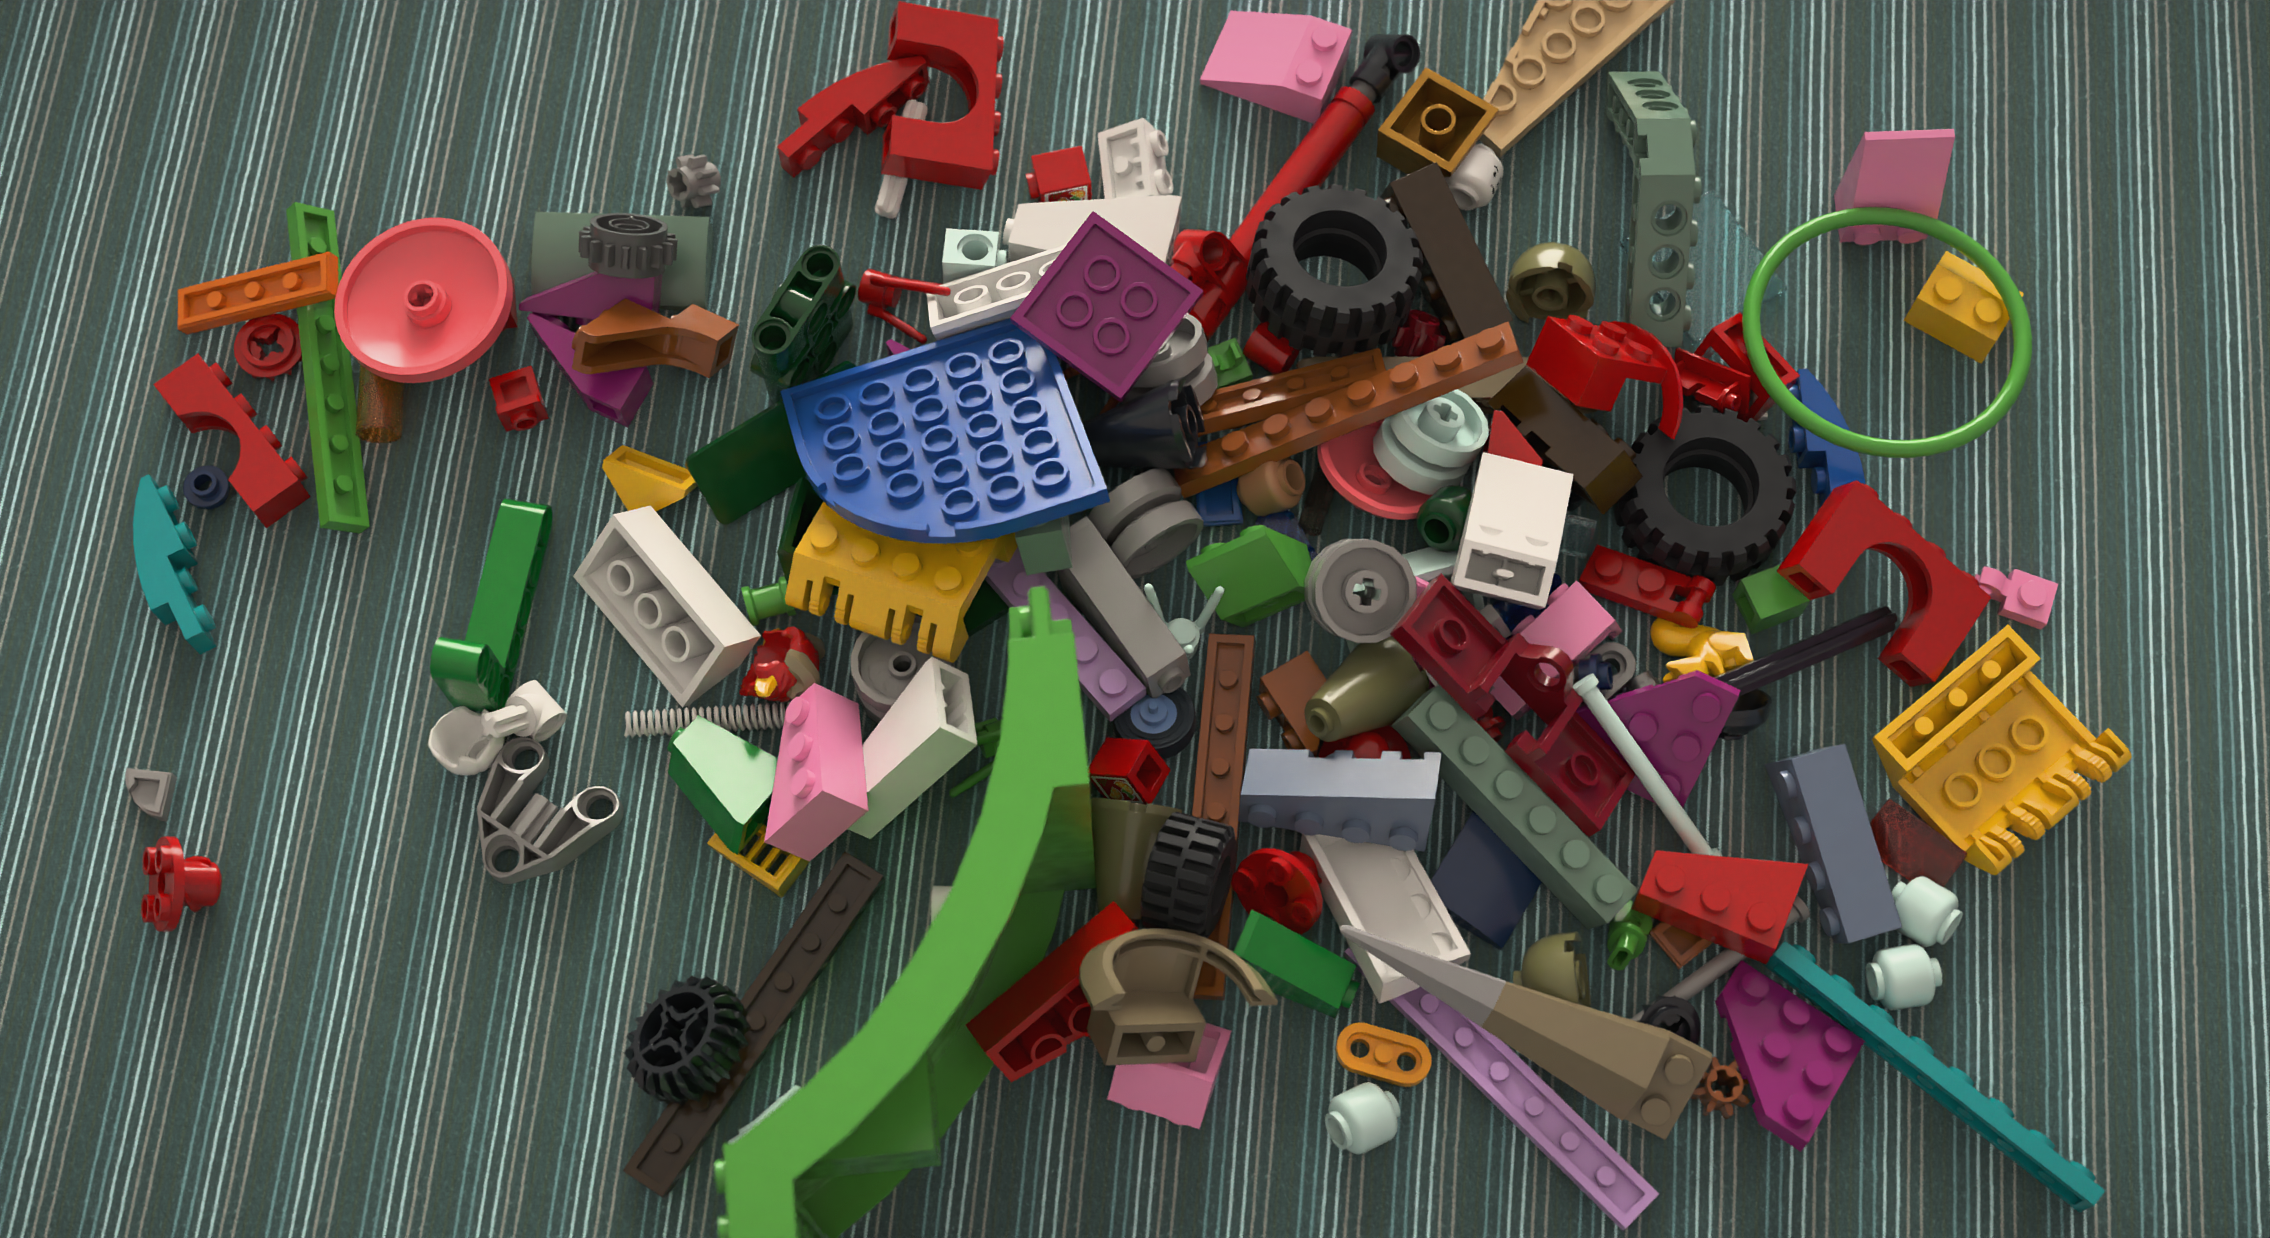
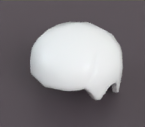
[428,706,506,776]

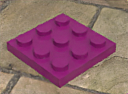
[1010,211,1203,402]

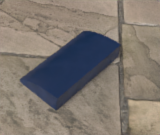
[1431,792,1576,951]

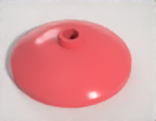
[1317,418,1432,520]

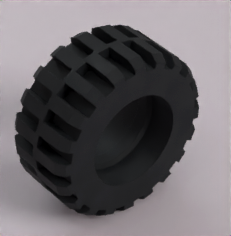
[1246,184,1423,358]
[1614,406,1797,586]

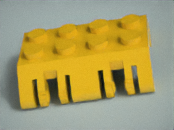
[785,501,1018,663]
[1872,625,2132,876]

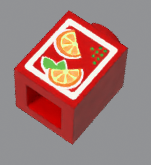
[1025,145,1092,203]
[1088,737,1171,805]

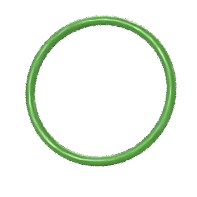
[1742,207,2032,458]

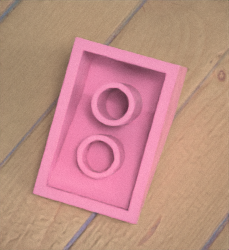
[1200,11,1352,124]
[1834,129,1955,245]

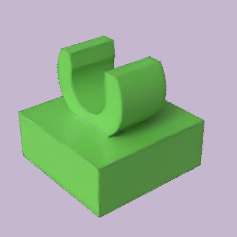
[1207,337,1253,389]

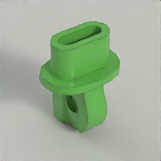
[1607,900,1652,970]

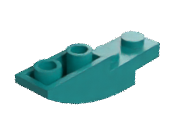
[133,474,217,655]

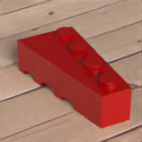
[966,901,1139,1082]

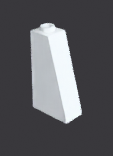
[1003,195,1182,265]
[847,657,977,839]

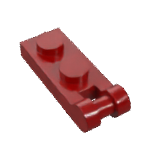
[1579,544,1716,628]

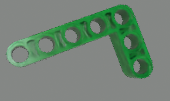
[430,498,553,712]

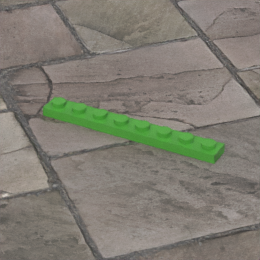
[286,202,370,534]

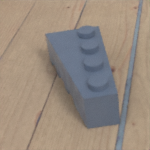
[1764,744,1902,943]
[1238,749,1442,852]

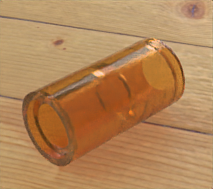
[356,364,405,443]

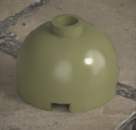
[1506,242,1596,328]
[1513,931,1591,1008]

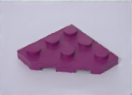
[1576,670,1741,808]
[1715,960,1865,1152]

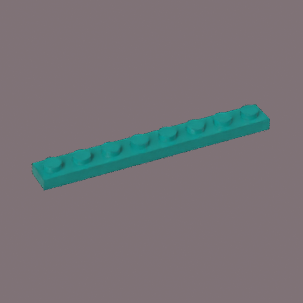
[1764,940,2106,1212]

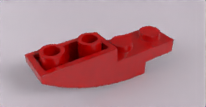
[777,56,930,178]

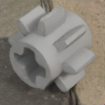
[667,154,721,209]

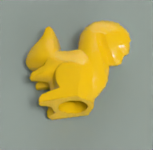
[1650,618,1753,683]

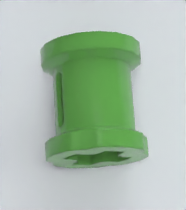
[741,576,796,626]

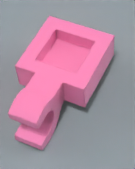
[1974,566,2058,630]

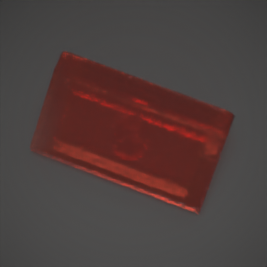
[1870,799,1967,887]

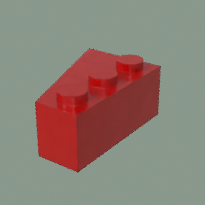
[1631,850,1808,964]

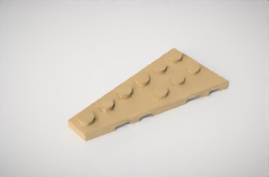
[1479,0,1675,158]

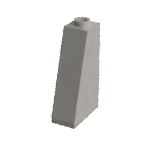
[1057,516,1191,698]

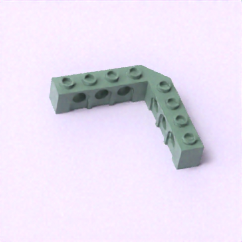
[1606,71,1702,347]

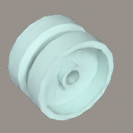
[1373,389,1489,495]

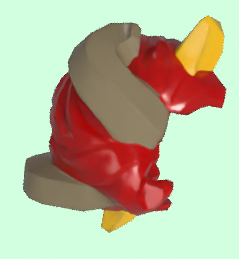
[739,626,825,703]

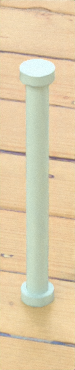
[1573,673,1722,856]

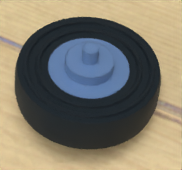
[1113,687,1196,759]

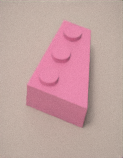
[1490,580,1623,720]

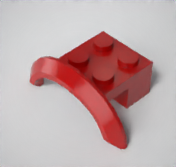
[1526,315,1683,439]

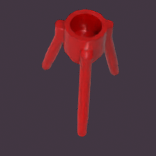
[858,268,951,344]

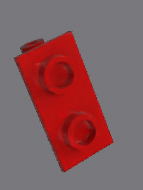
[1674,348,1751,417]

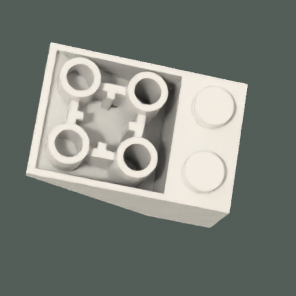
[1451,452,1574,610]

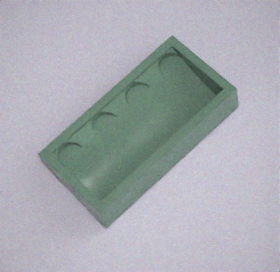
[531,212,714,310]

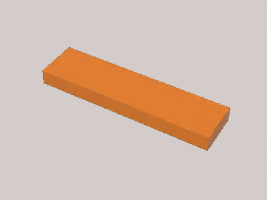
[178,252,338,335]

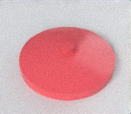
[334,218,513,383]

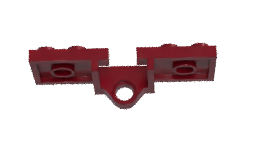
[1390,573,1636,837]

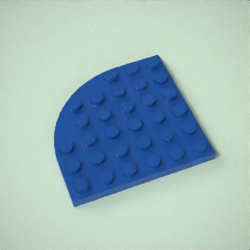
[780,318,1110,544]

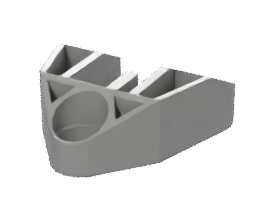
[477,737,624,884]

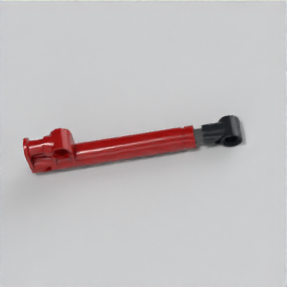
[1169,34,1420,342]

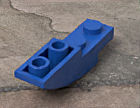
[1788,369,1866,512]

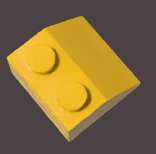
[1903,251,2024,364]

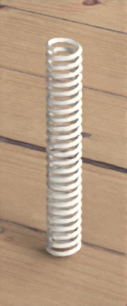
[624,702,790,738]

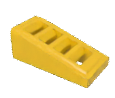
[707,824,810,898]

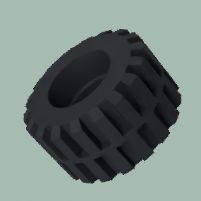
[1141,812,1236,938]

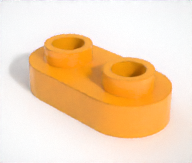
[1335,1022,1432,1087]

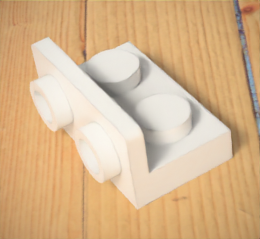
[1097,118,1173,199]

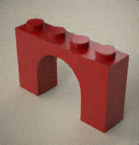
[881,1,1004,190]
[1777,480,1992,687]

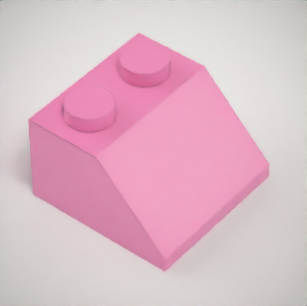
[1107,1023,1232,1129]

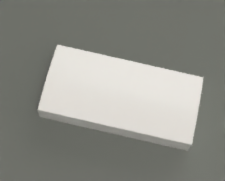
[1300,834,1471,1004]

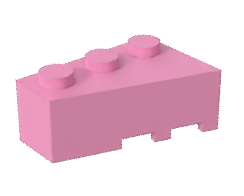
[764,683,868,861]

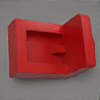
[489,366,549,432]

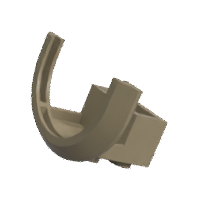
[1079,928,1278,1066]

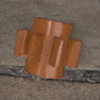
[1690,1057,1750,1120]

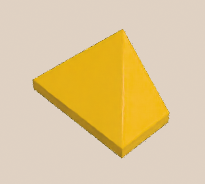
[602,445,697,511]

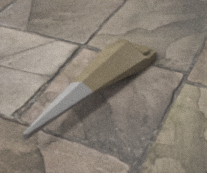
[1340,925,1713,1140]

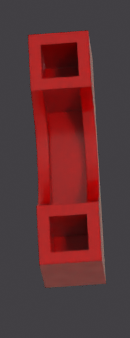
[153,353,311,529]

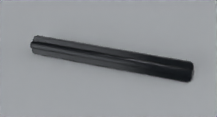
[1713,606,1898,696]

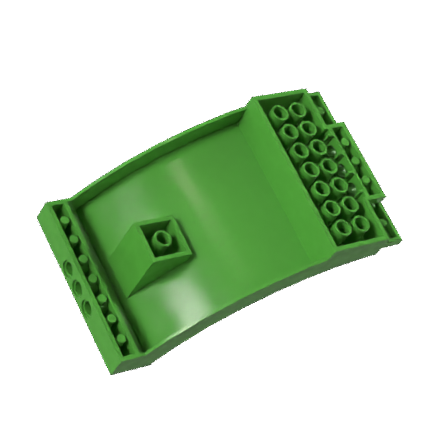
[715,586,1096,1238]

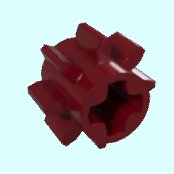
[1392,310,1446,357]

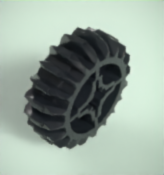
[624,975,751,1106]

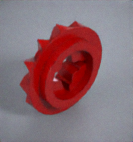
[234,313,302,381]

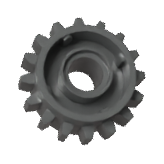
[578,213,678,279]

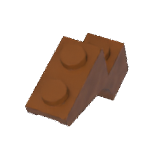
[572,298,739,378]

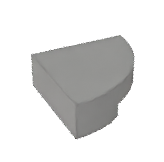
[125,768,177,822]

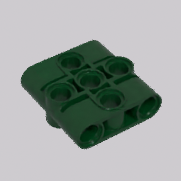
[750,245,856,404]

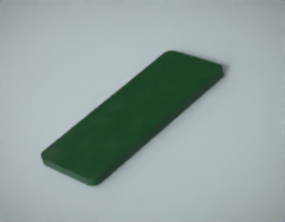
[685,361,857,525]

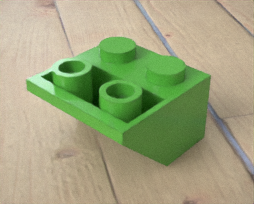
[1186,525,1312,627]

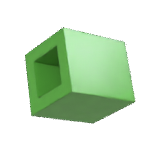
[1732,564,1811,634]

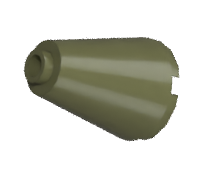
[1304,636,1430,742]
[1091,798,1182,925]

